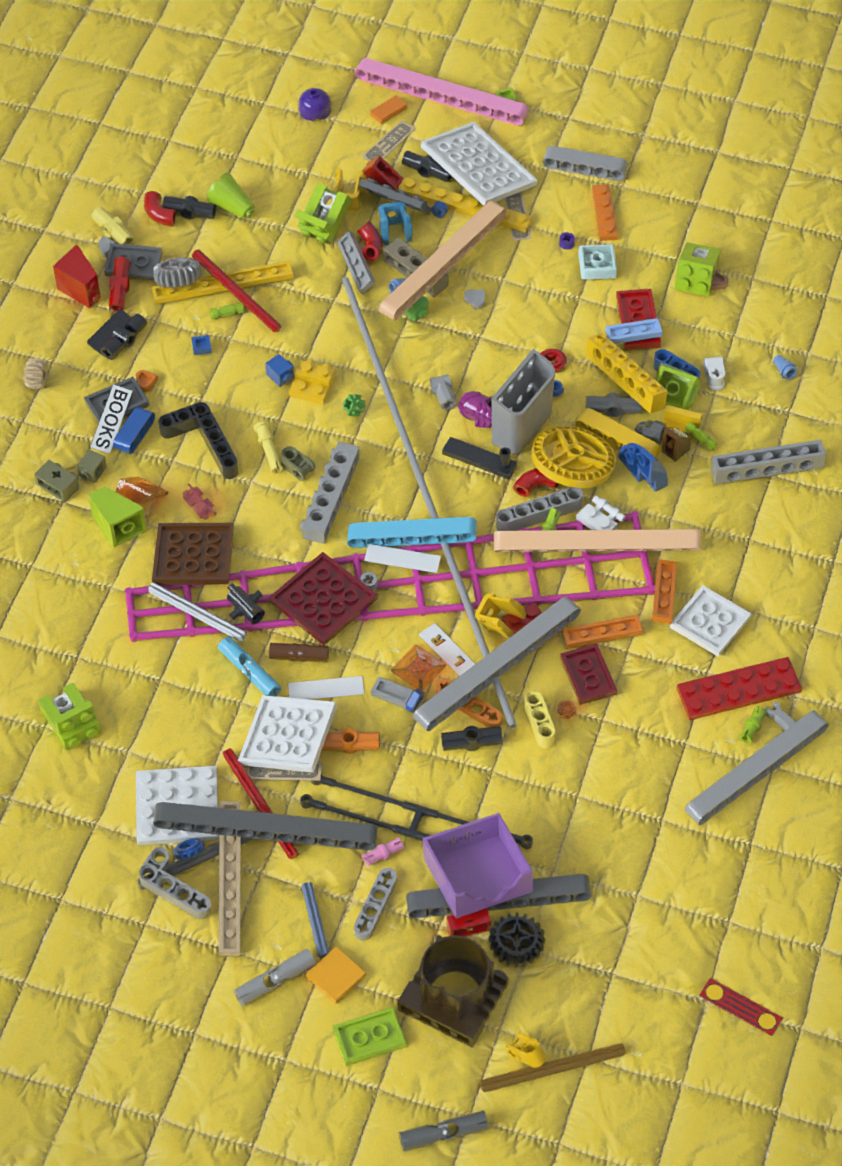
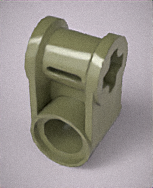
[281,446,316,481]

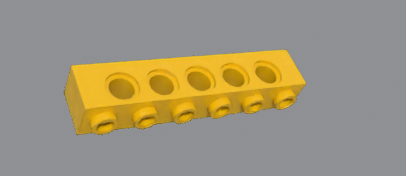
[585,333,668,414]

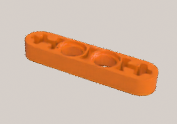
[436,679,502,728]

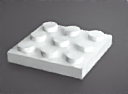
[670,585,751,657]

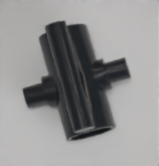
[227,583,265,624]

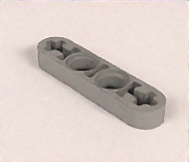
[354,868,397,941]

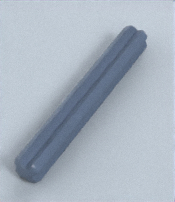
[302,882,329,958]

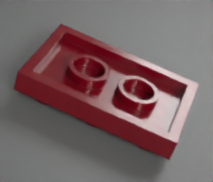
[560,644,617,705]

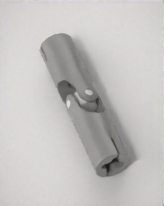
[233,948,316,1007]

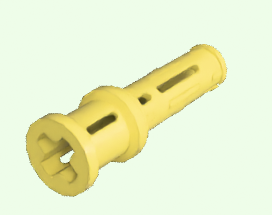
[254,421,283,474]

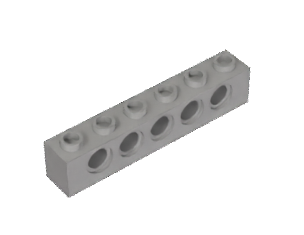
[711,440,826,484]
[300,441,360,544]

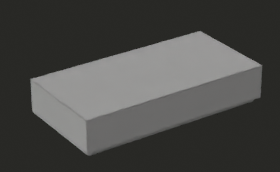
[370,677,414,709]

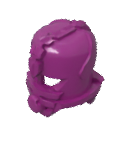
[458,391,493,428]

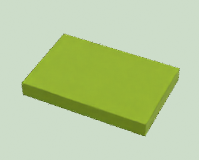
[332,1007,407,1066]

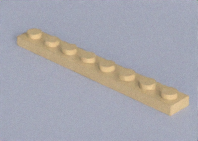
[218,801,241,956]

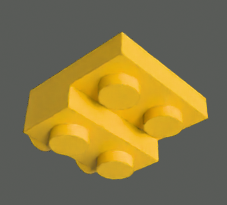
[289,359,335,405]

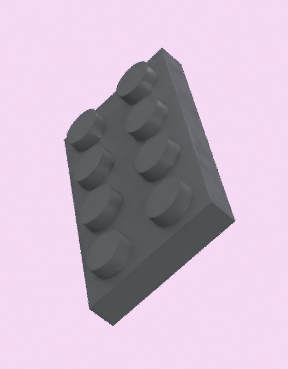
[359,178,431,215]

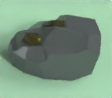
[635,420,666,444]

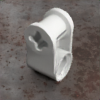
[703,356,725,391]

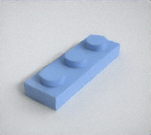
[605,318,662,344]

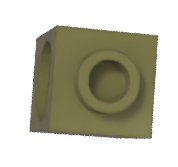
[77,449,107,483]

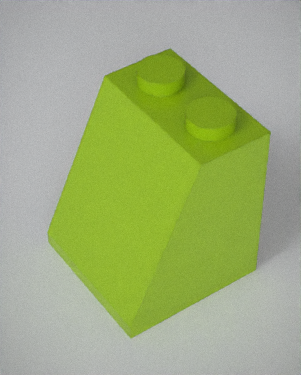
[88,486,147,547]

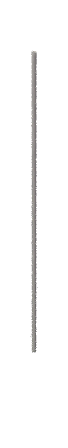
[342,277,517,729]

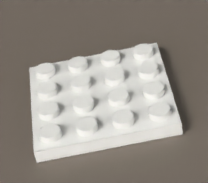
[238,695,337,773]
[136,766,219,845]

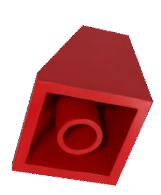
[53,245,101,308]

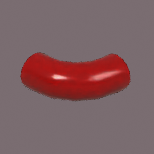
[144,191,176,227]
[357,221,383,261]
[513,468,559,497]

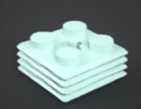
[578,244,617,280]

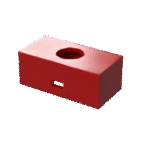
[446,908,491,937]

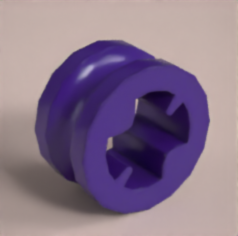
[559,232,575,250]

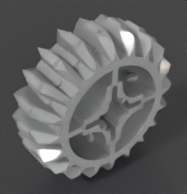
[153,257,201,288]

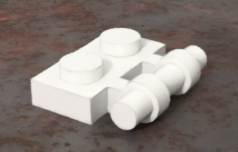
[576,496,626,530]

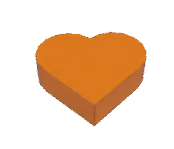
[135,370,158,392]

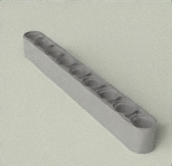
[685,710,829,825]

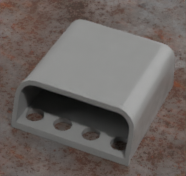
[491,349,555,454]

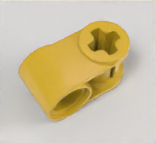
[505,1032,547,1068]

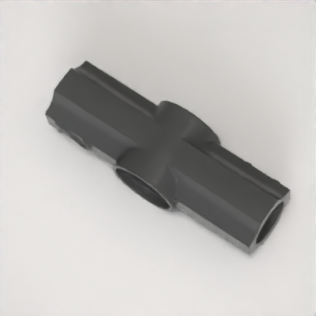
[586,393,641,417]

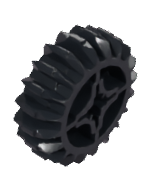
[488,912,545,968]

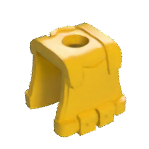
[332,168,366,211]
[475,593,526,639]

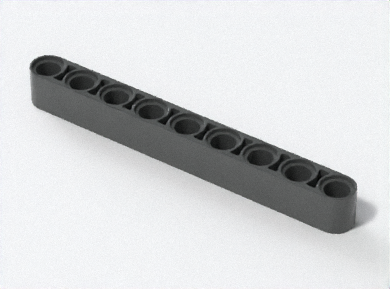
[406,874,592,918]

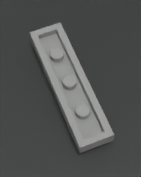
[337,231,376,294]

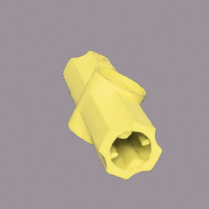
[91,207,135,245]

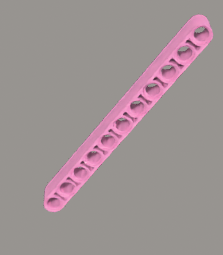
[355,58,529,126]

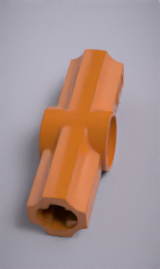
[322,728,380,754]

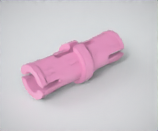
[362,837,404,866]

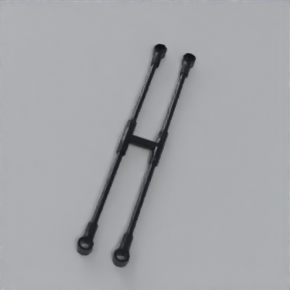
[300,773,533,849]

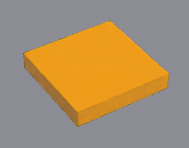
[306,947,366,1004]

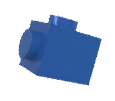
[265,354,294,387]

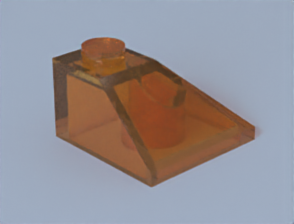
[115,476,168,505]
[391,644,446,691]

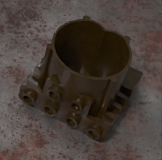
[397,935,509,1048]

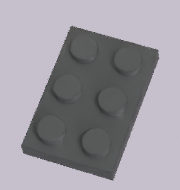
[104,243,163,280]
[84,377,150,424]

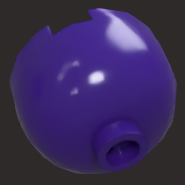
[298,88,331,121]

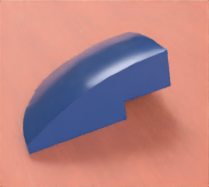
[618,443,668,492]

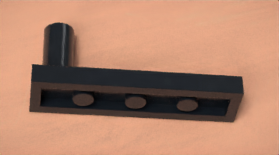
[442,437,517,479]

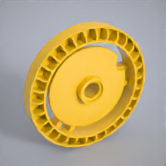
[531,426,616,488]

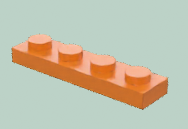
[592,184,618,241]
[652,559,677,624]
[562,615,643,649]

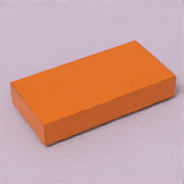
[370,95,407,124]

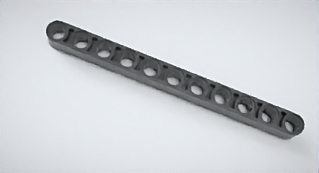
[153,802,377,850]

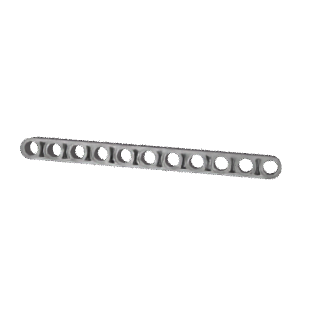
[413,596,581,731]

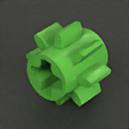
[343,394,366,416]

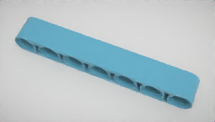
[347,517,477,548]

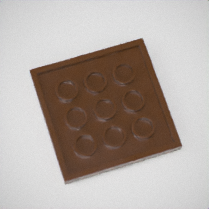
[152,523,234,585]

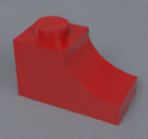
[362,155,404,190]

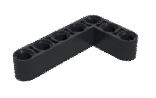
[158,402,238,479]

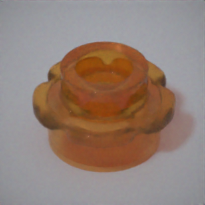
[557,700,577,719]

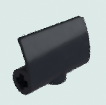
[87,309,147,360]

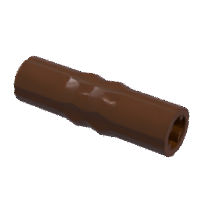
[269,643,329,662]

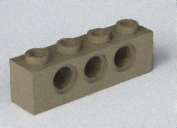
[384,238,449,297]

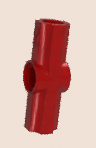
[109,257,130,311]

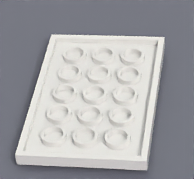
[421,122,538,206]

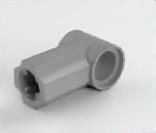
[430,374,456,410]

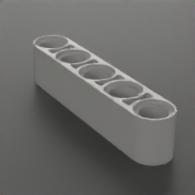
[543,146,628,181]
[496,487,583,531]

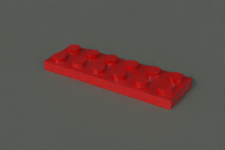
[677,657,802,720]

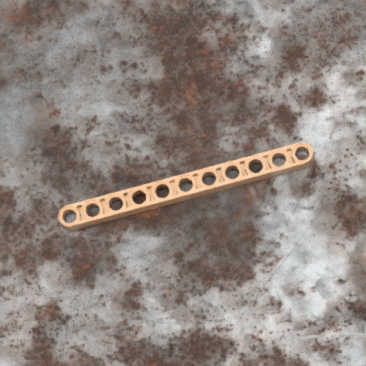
[379,201,507,321]
[494,529,702,552]

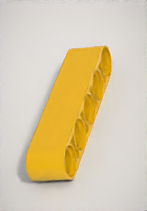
[575,408,661,457]

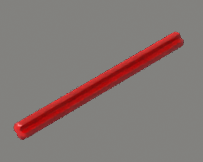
[192,249,281,333]
[223,748,298,859]

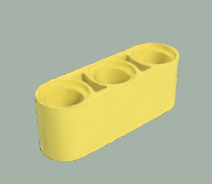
[524,690,555,748]

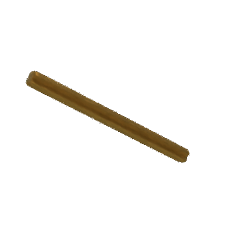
[480,1043,625,1092]

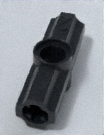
[402,150,452,182]
[162,196,216,219]
[441,726,503,751]

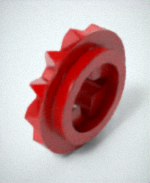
[540,348,567,373]

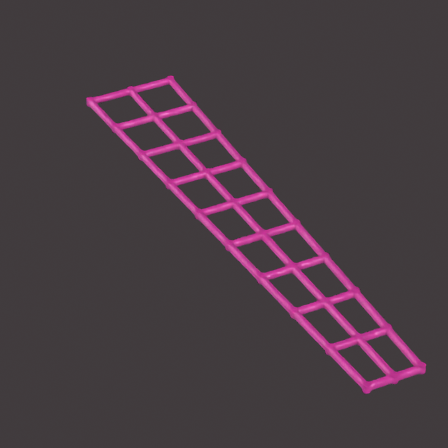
[125,511,655,642]

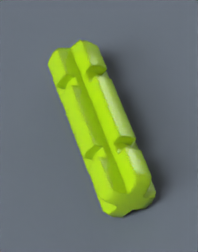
[210,302,245,319]
[685,422,717,451]

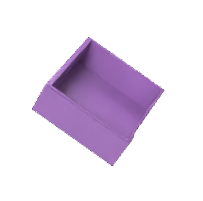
[423,813,533,918]

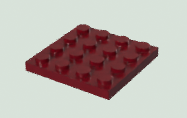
[269,552,378,645]

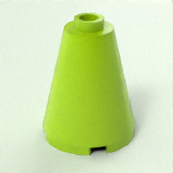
[207,173,255,219]

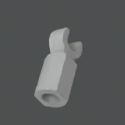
[765,702,796,731]

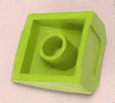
[655,362,700,410]

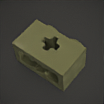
[34,460,79,503]

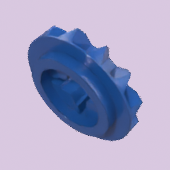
[172,838,205,860]

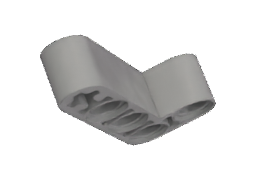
[139,847,211,919]

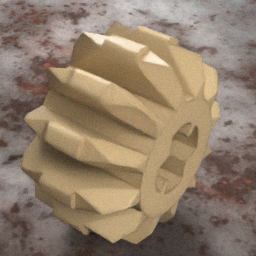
[24,358,48,390]

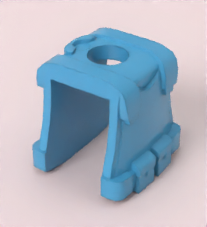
[379,202,412,245]

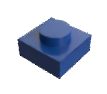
[191,335,212,355]

